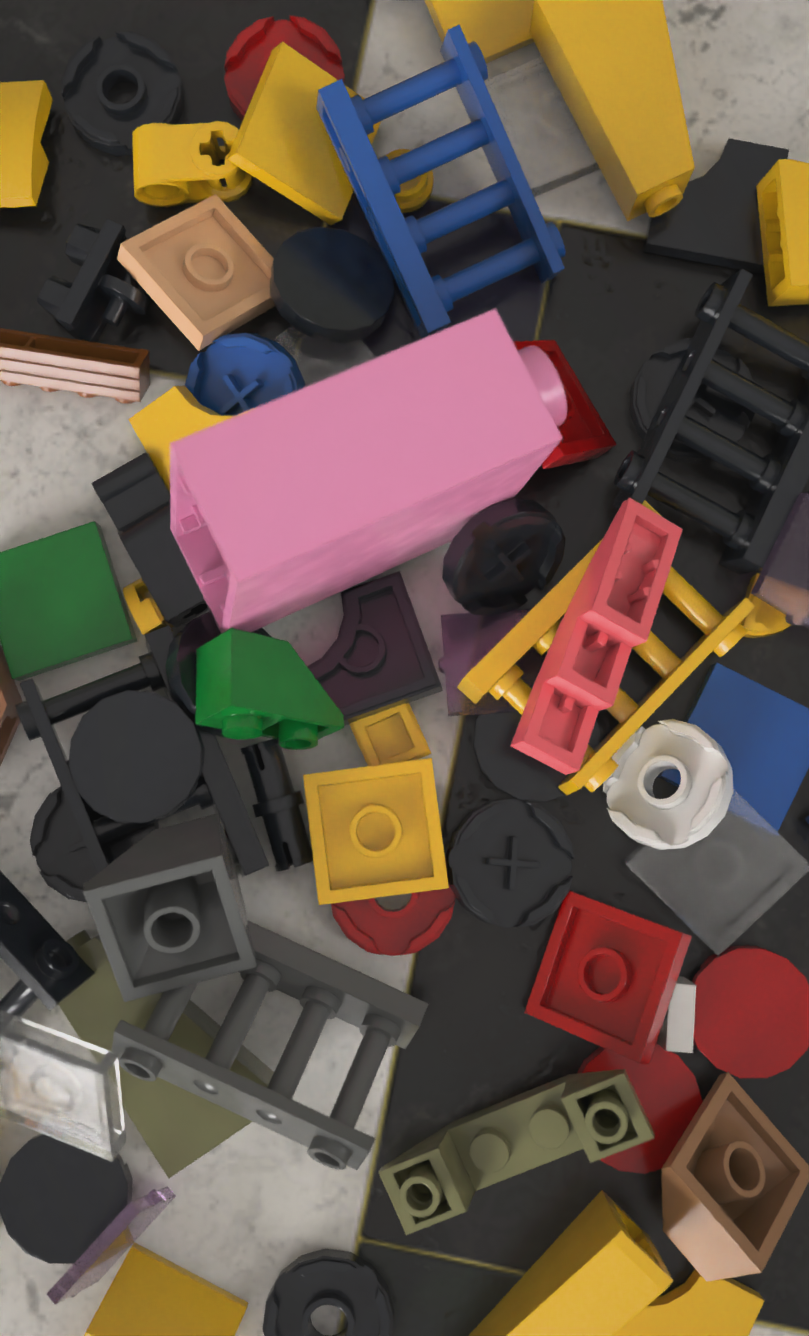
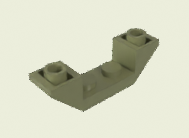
[378,1069,655,1235]

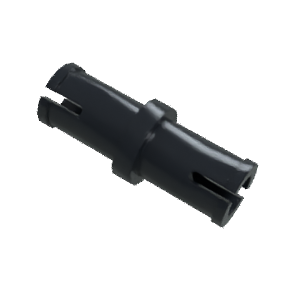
[240,739,313,871]

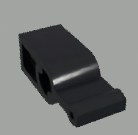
[91,452,209,628]

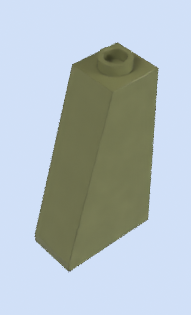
[58,930,274,1179]

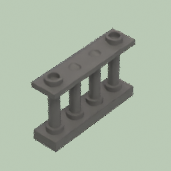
[111,921,428,1170]

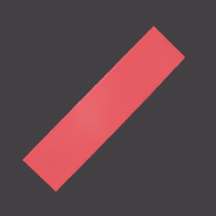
[510,498,683,775]

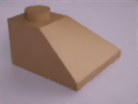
[662,1072,809,1282]

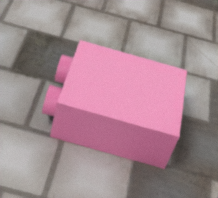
[170,309,567,634]

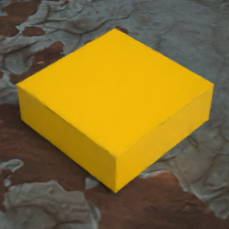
[349,703,432,766]

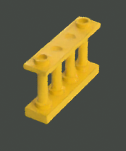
[457,500,755,795]

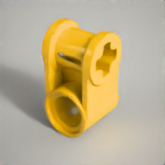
[132,121,253,207]

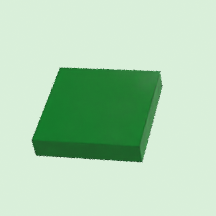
[0,521,138,681]

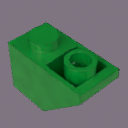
[196,628,344,750]

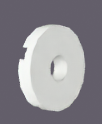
[603,719,733,850]

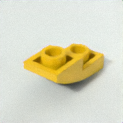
[0,80,53,208]

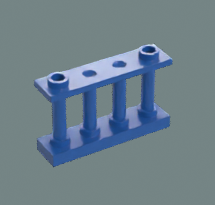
[316,25,566,339]

